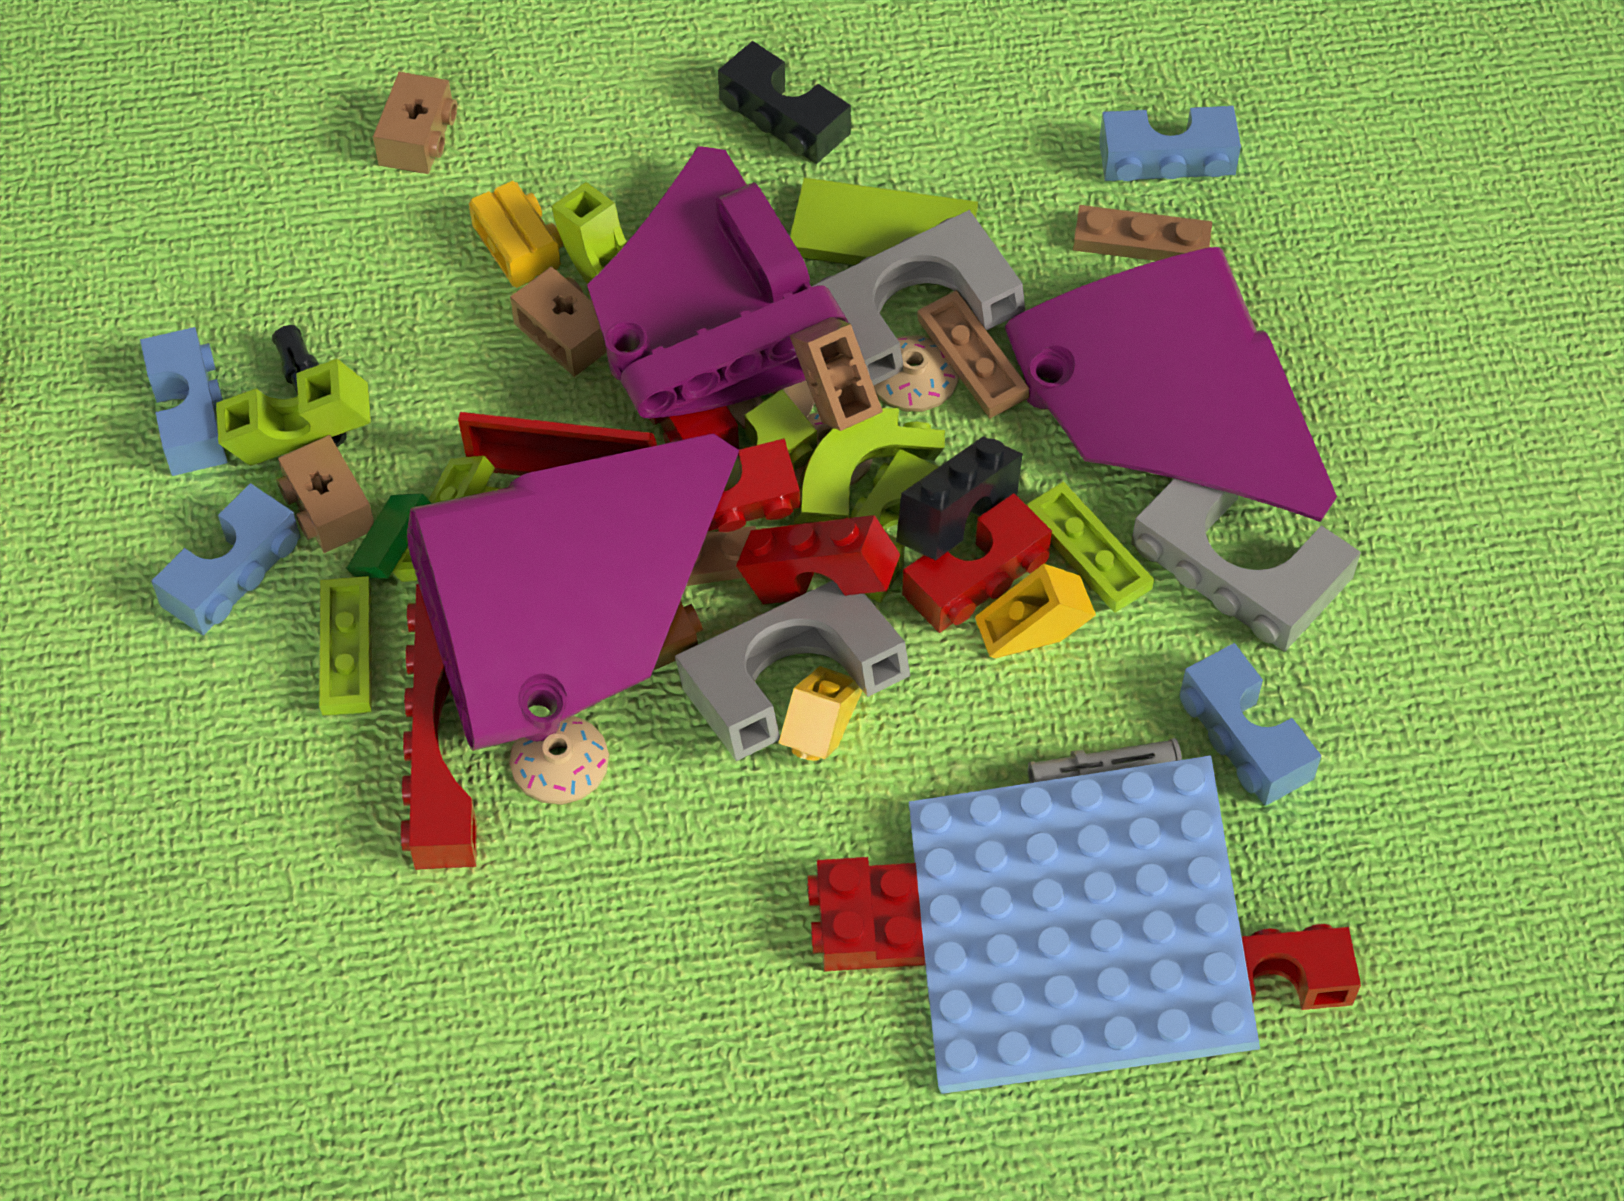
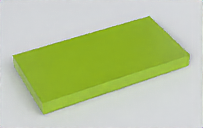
[790,177,978,265]

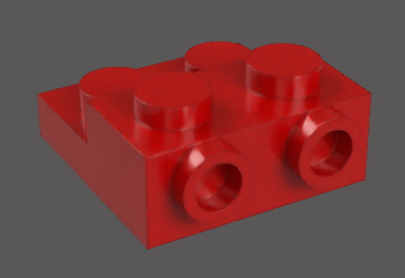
[807,857,926,972]

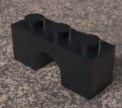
[718,40,851,164]
[896,436,1023,560]

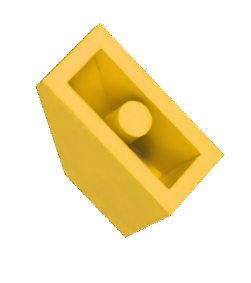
[975,564,1096,658]
[778,666,862,761]

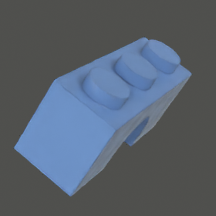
[1099,106,1241,181]
[140,327,228,476]
[151,483,301,636]
[1180,643,1321,806]

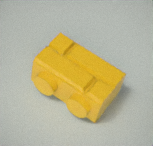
[469,181,563,288]

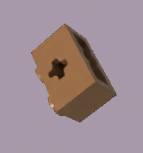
[373,72,457,174]
[510,266,607,377]
[790,317,883,431]
[276,435,374,553]

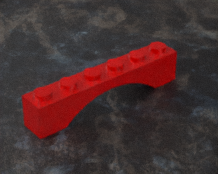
[401,584,477,870]

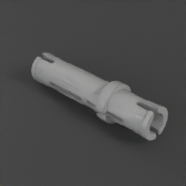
[1028,738,1182,783]

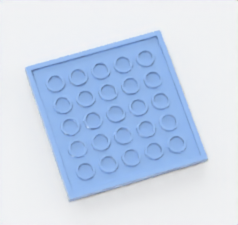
[909,755,1260,1094]

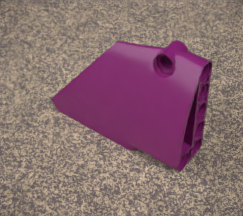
[587,146,849,418]
[1005,247,1337,522]
[407,434,739,751]

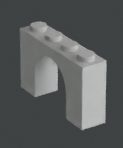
[811,210,1025,386]
[1131,479,1361,652]
[675,581,910,761]

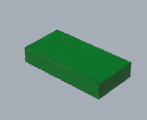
[346,493,431,579]

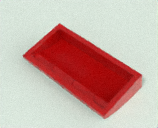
[458,412,657,476]

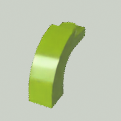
[551,182,627,284]
[794,408,945,524]

